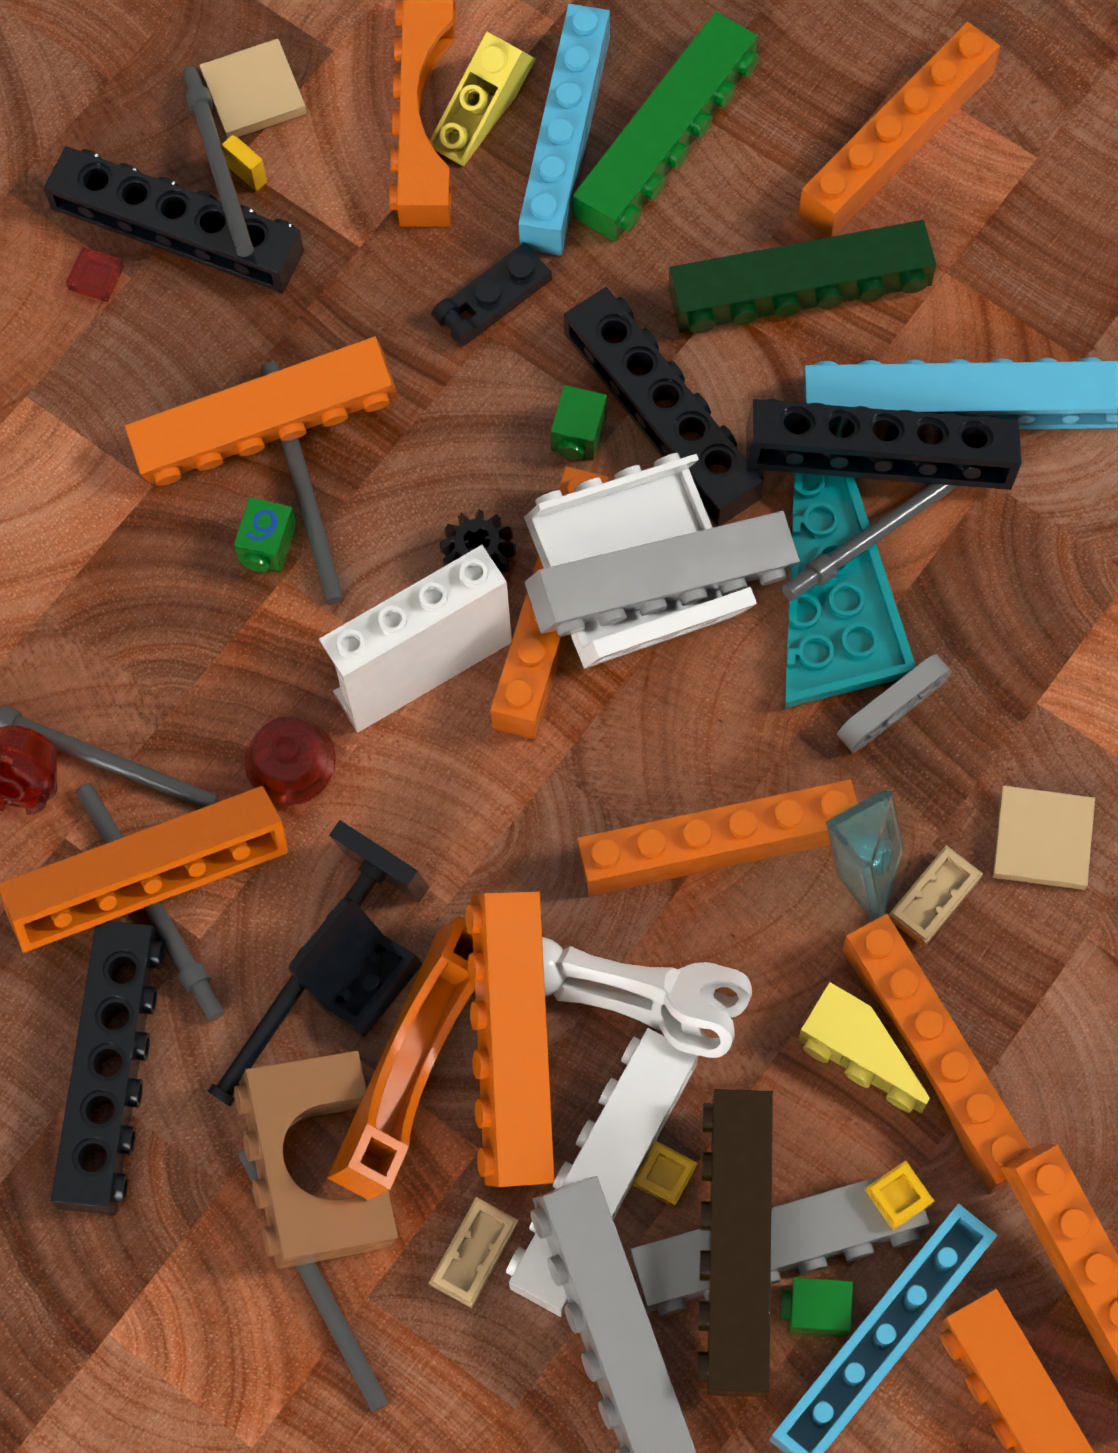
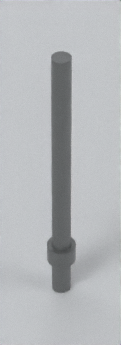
[182,66,254,257]
[261,362,344,605]
[781,484,959,601]
[0,705,219,808]
[76,783,225,1022]
[238,1149,389,1413]

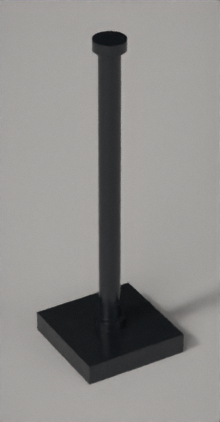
[207,820,429,1107]

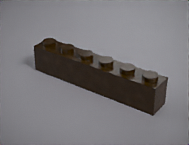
[697,1089,773,1397]

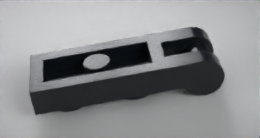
[431,243,552,346]

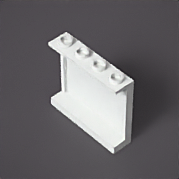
[524,453,757,669]
[319,545,512,733]

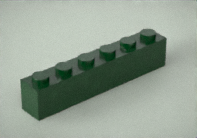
[668,220,936,333]

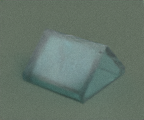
[826,790,904,921]

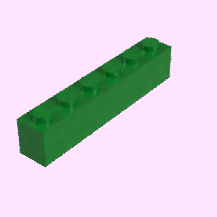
[572,11,759,242]

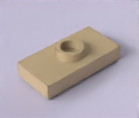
[889,845,983,947]
[429,1197,519,1308]

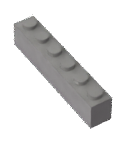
[525,511,800,637]
[630,1175,930,1317]
[531,1176,696,1453]

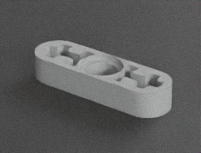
[837,654,952,753]

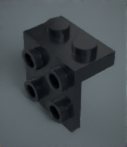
[289,897,423,1037]

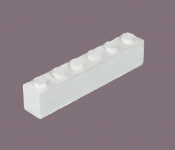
[506,1028,698,1317]

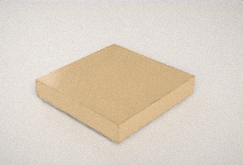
[199,39,307,139]
[992,785,1095,890]

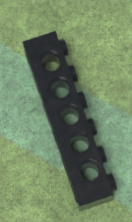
[44,146,304,293]
[564,286,764,526]
[746,399,1022,490]
[50,921,164,1215]

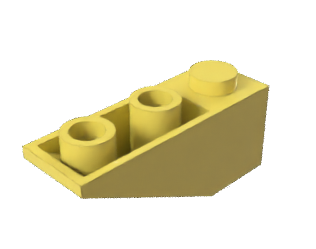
[430,31,536,166]
[798,982,930,1114]

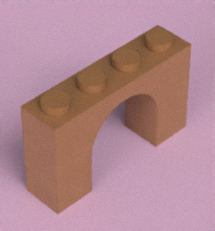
[234,1050,398,1269]

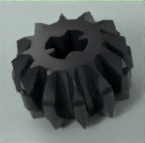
[440,509,516,573]

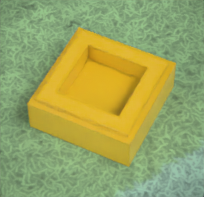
[222,135,267,192]
[633,1140,698,1208]
[864,1161,935,1231]

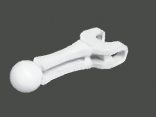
[542,937,752,1058]

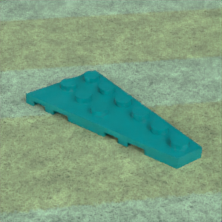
[784,473,916,709]

